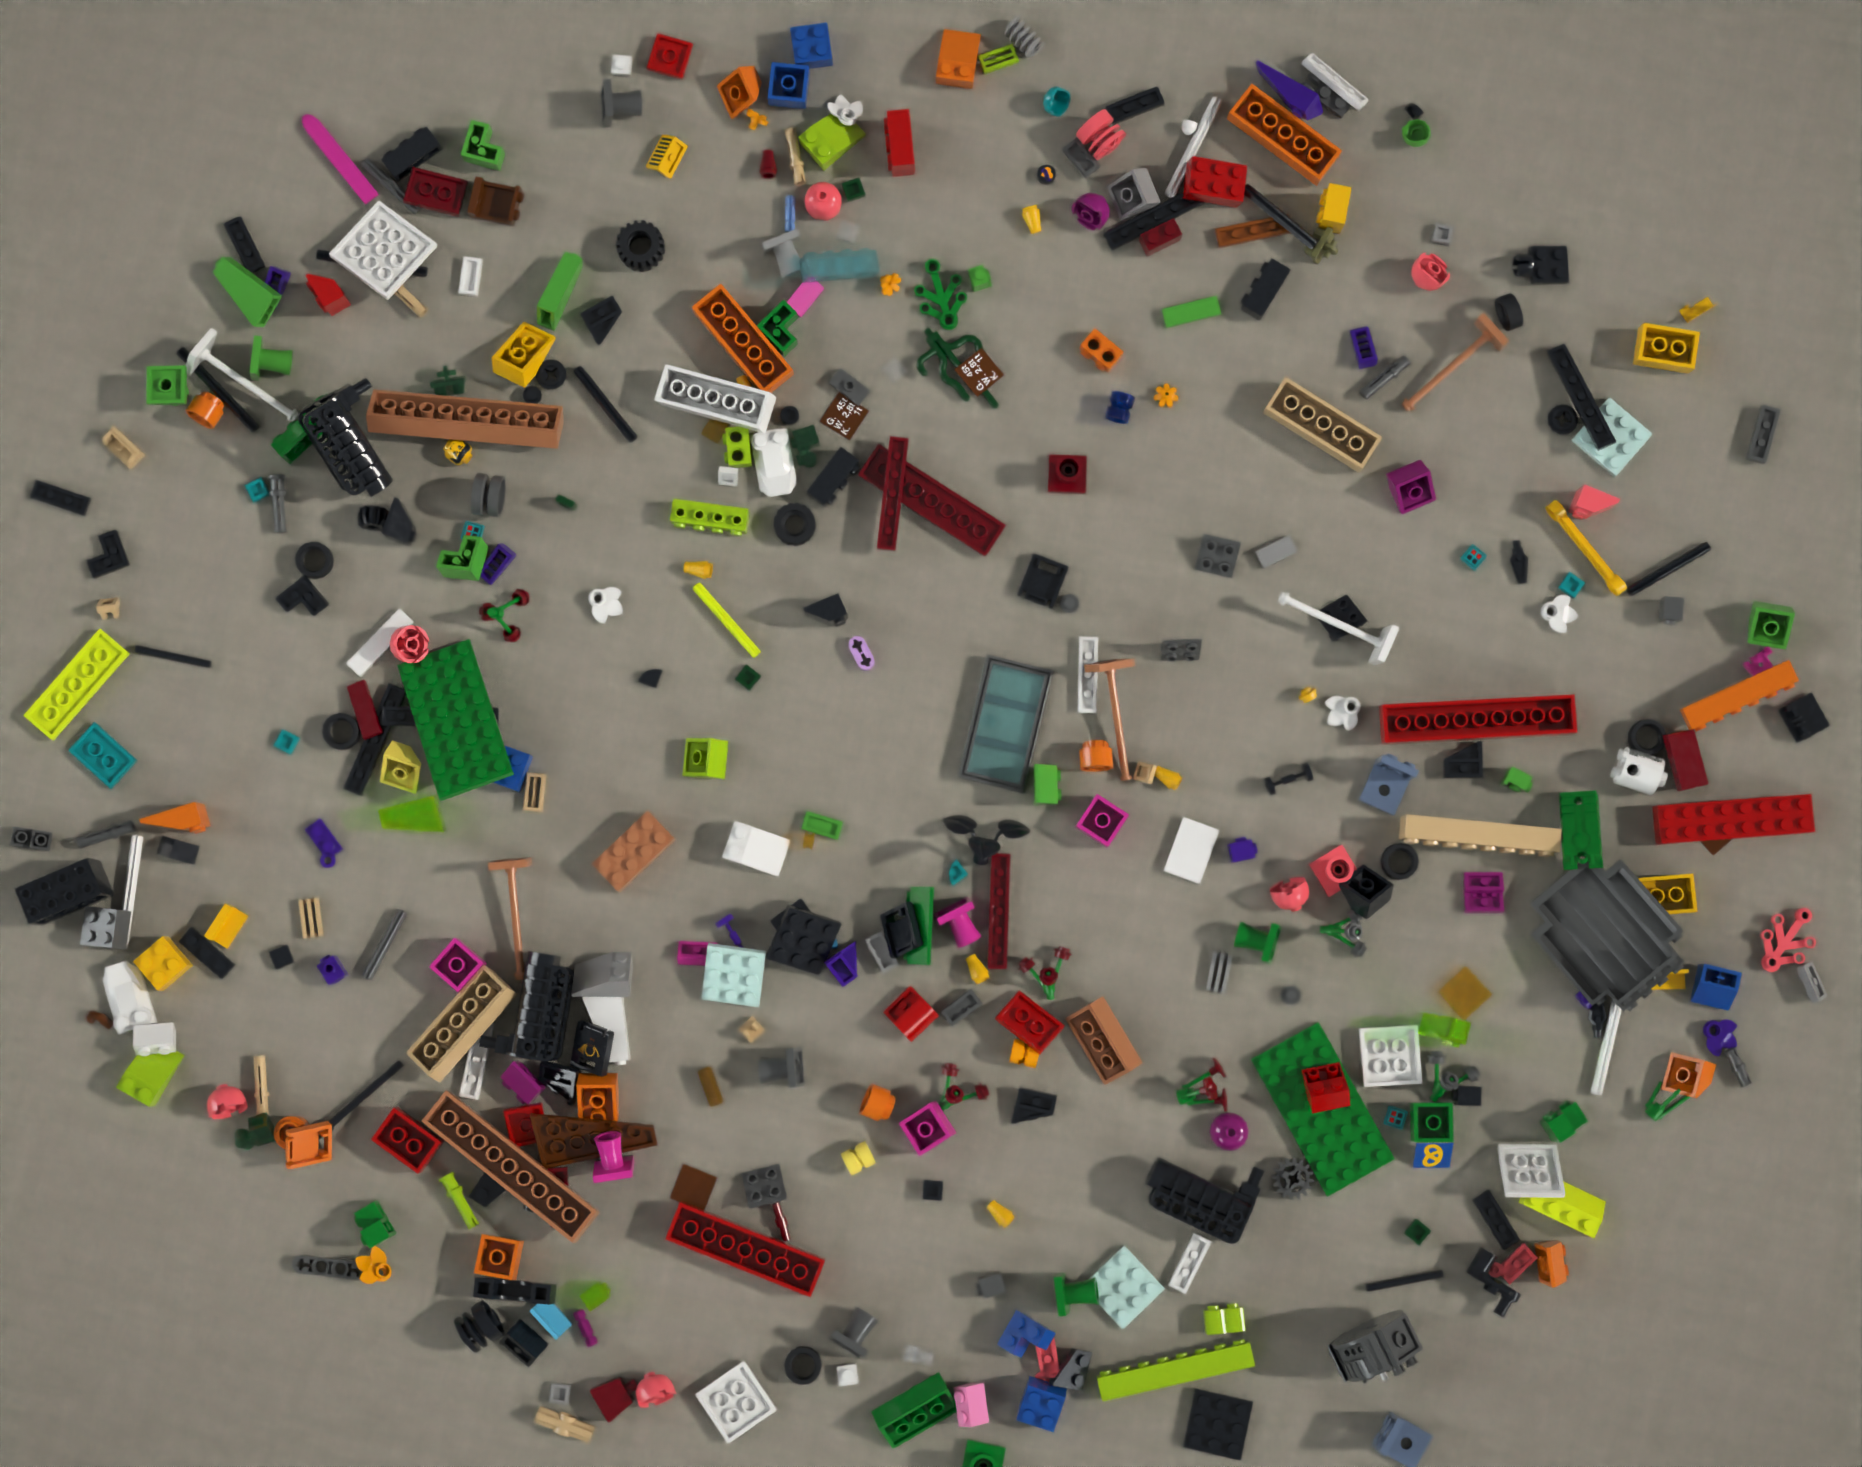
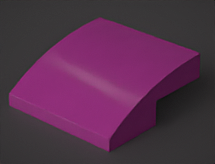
[1463,872,1504,913]

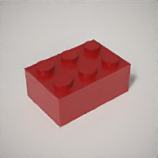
[883,109,915,177]
[1183,156,1247,208]
[371,1107,444,1174]

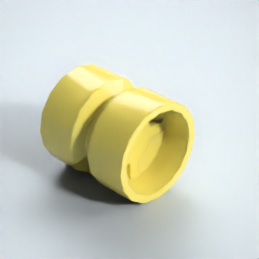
[841,1141,876,1176]

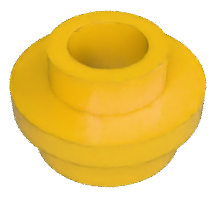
[1298,686,1317,703]

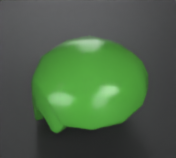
[1402,119,1431,147]

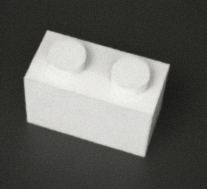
[133,1022,176,1056]

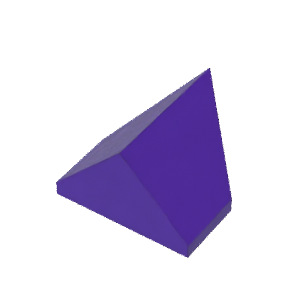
[824,940,858,987]

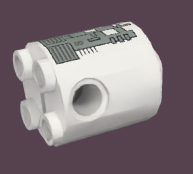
[1610,747,1668,796]

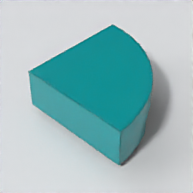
[949,859,968,886]

